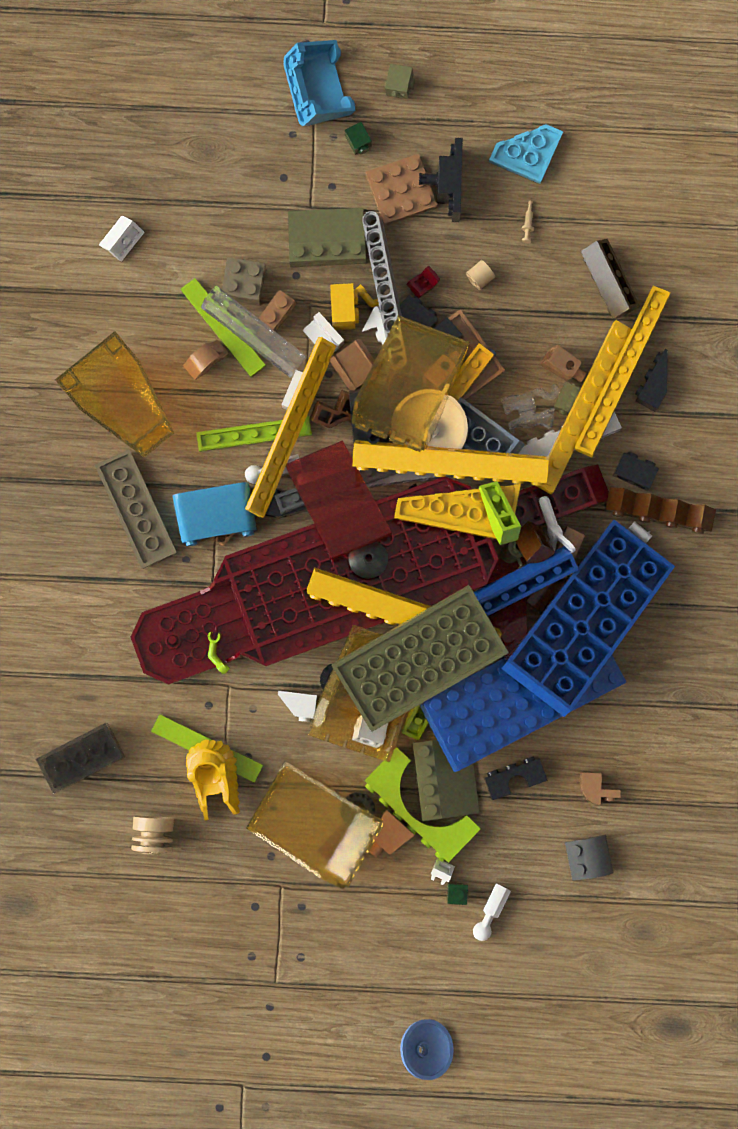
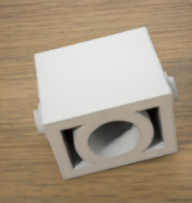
[352,715,388,748]

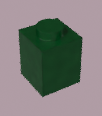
[345,122,372,155]
[447,883,468,905]

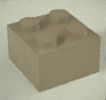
[221,257,266,305]

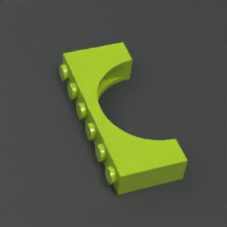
[364,747,480,863]

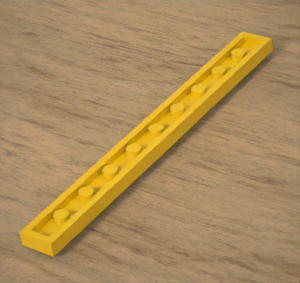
[575,285,671,458]
[535,320,632,494]
[245,337,336,518]

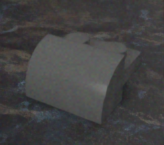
[565,835,614,881]

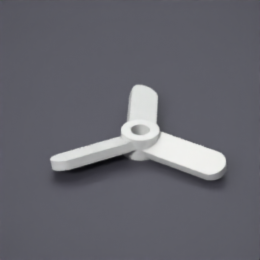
[539,496,576,553]

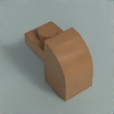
[183,339,229,380]
[580,772,621,805]

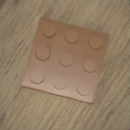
[365,154,437,226]

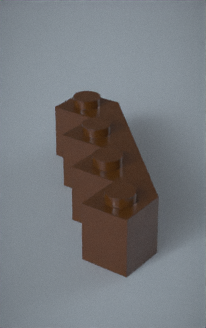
[310,369,412,428]
[605,487,716,534]

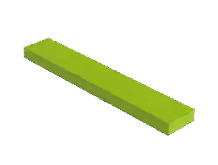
[180,278,266,378]
[196,416,312,452]
[151,714,263,783]

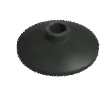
[349,539,388,579]

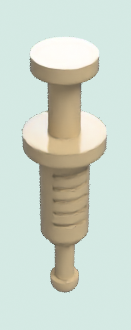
[522,200,534,244]

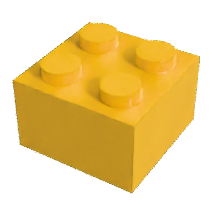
[330,283,359,330]

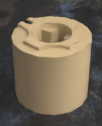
[466,260,495,290]

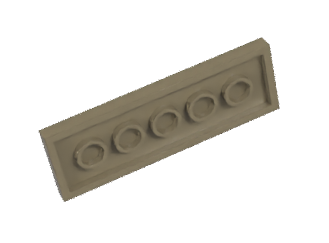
[95,449,177,569]

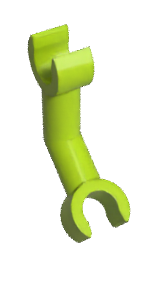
[208,631,230,674]

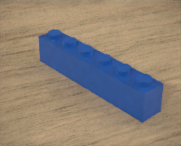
[474,546,579,616]

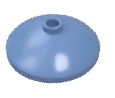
[400,1019,454,1080]

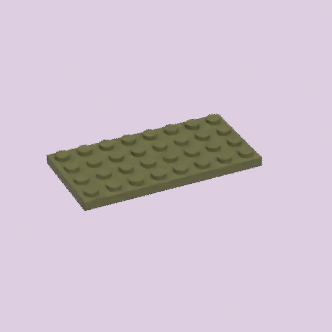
[332,585,508,732]

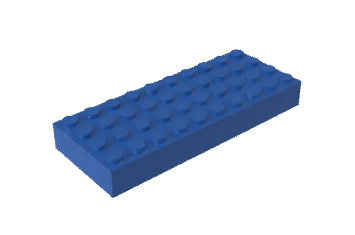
[501,520,675,717]
[419,654,627,772]

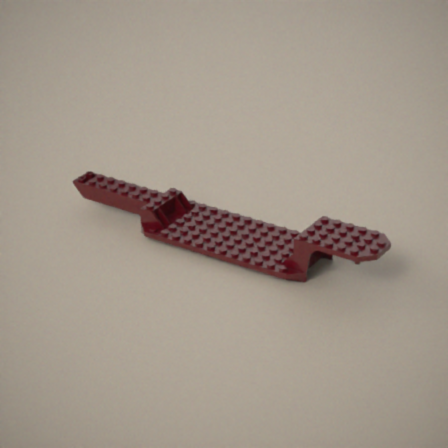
[130,464,609,685]

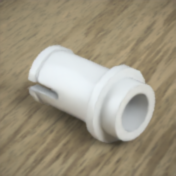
[628,521,652,543]

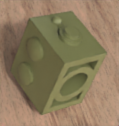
[385,64,415,99]
[553,382,581,416]

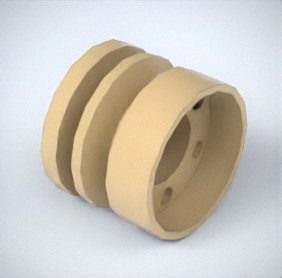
[131,816,174,855]

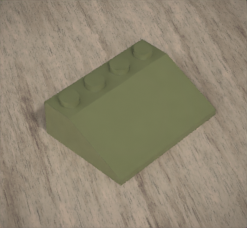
[288,208,366,267]
[412,740,480,821]

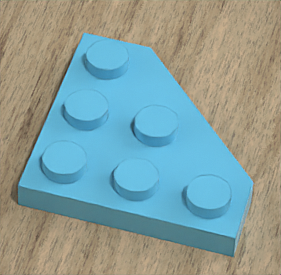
[489,124,563,184]

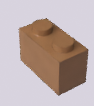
[257,290,296,336]

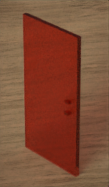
[286,440,392,560]

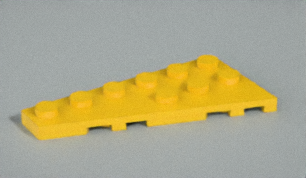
[394,484,521,539]

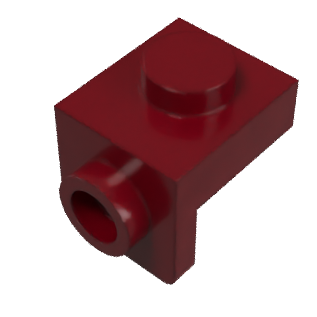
[406,266,440,298]

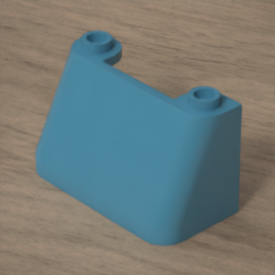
[283,40,356,126]
[173,482,258,546]

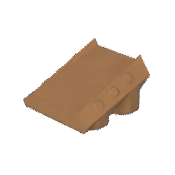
[329,339,382,390]

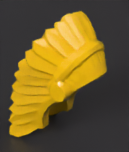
[186,740,240,821]

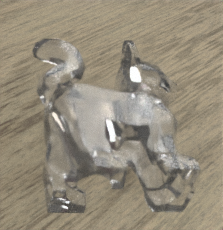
[501,384,560,434]

